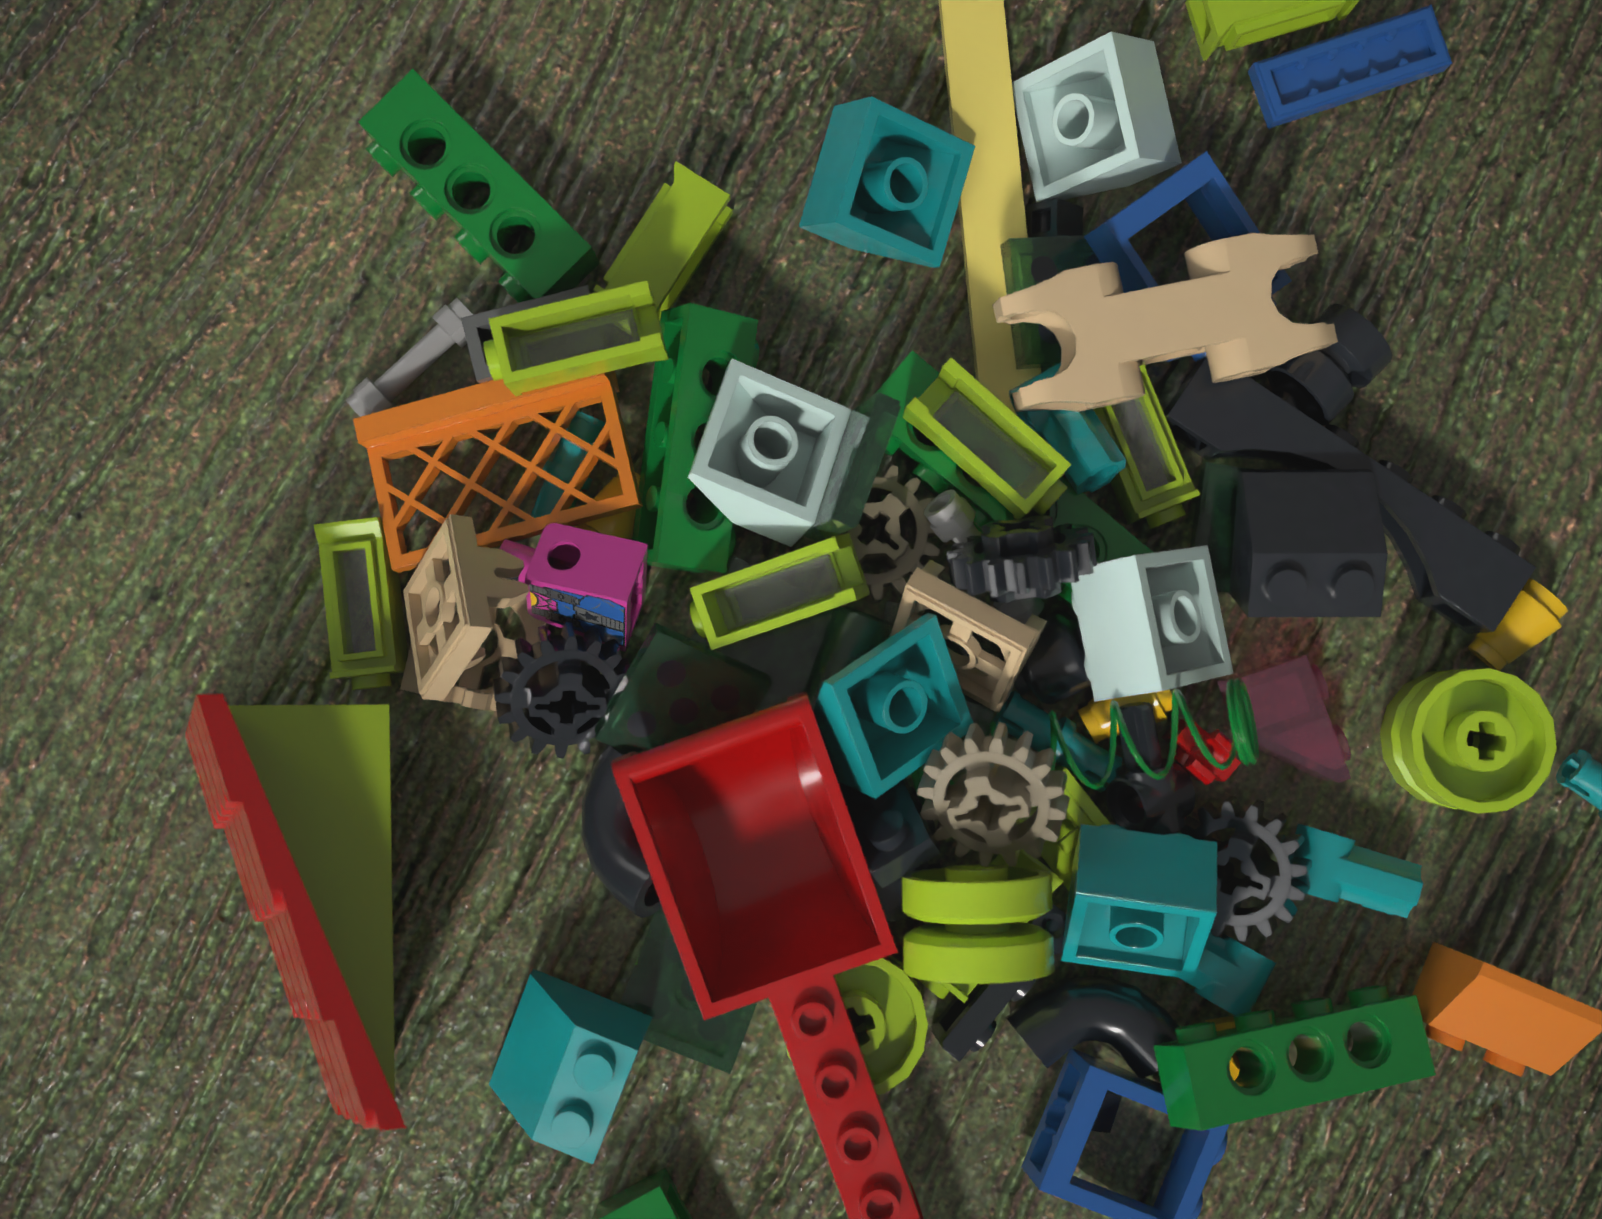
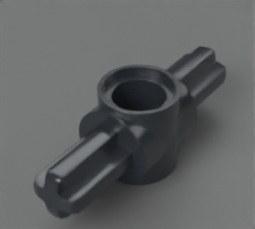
[1106,702,1196,835]

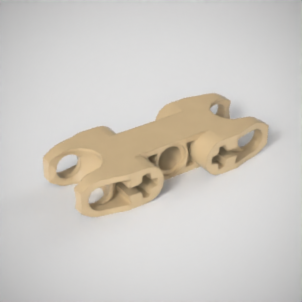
[993,233,1338,412]

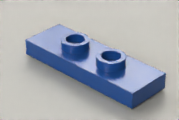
[1248,5,1452,129]

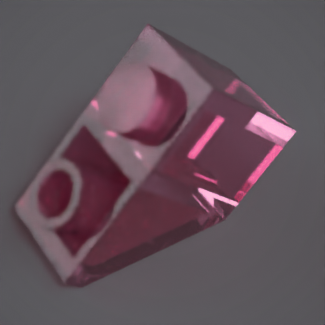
[1217,655,1351,783]

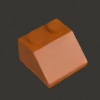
[1412,942,1602,1077]

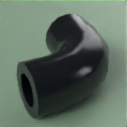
[581,739,662,918]
[1006,975,1180,1079]

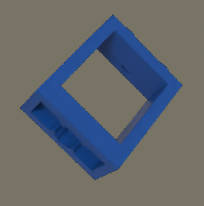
[1084,151,1292,362]
[1021,1048,1229,1219]

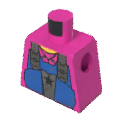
[500,523,648,652]

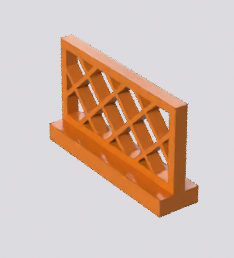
[353,350,643,573]

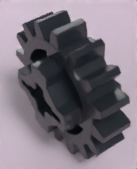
[946,515,1097,603]
[493,622,636,758]
[1180,796,1312,941]

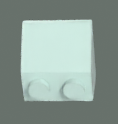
[1012,31,1181,203]
[688,359,851,547]
[1071,545,1234,701]

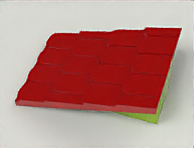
[185,694,406,1131]

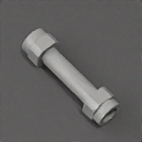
[346,297,473,417]
[924,490,1044,624]

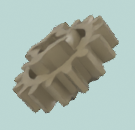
[804,462,940,603]
[917,723,1070,867]

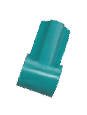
[1009,362,1126,494]
[1294,824,1423,918]
[1180,932,1276,1015]

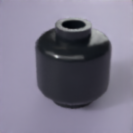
[1014,610,1091,705]

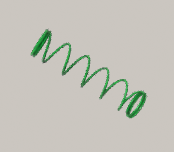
[911,677,1259,807]

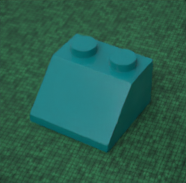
[799,96,975,268]
[813,613,974,799]
[1061,824,1217,980]
[489,969,652,1164]

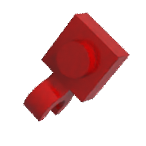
[1162,718,1241,785]

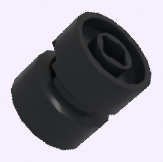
[1266,304,1393,426]

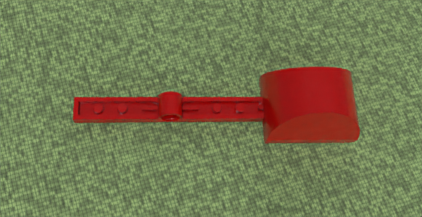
[611,692,924,1219]

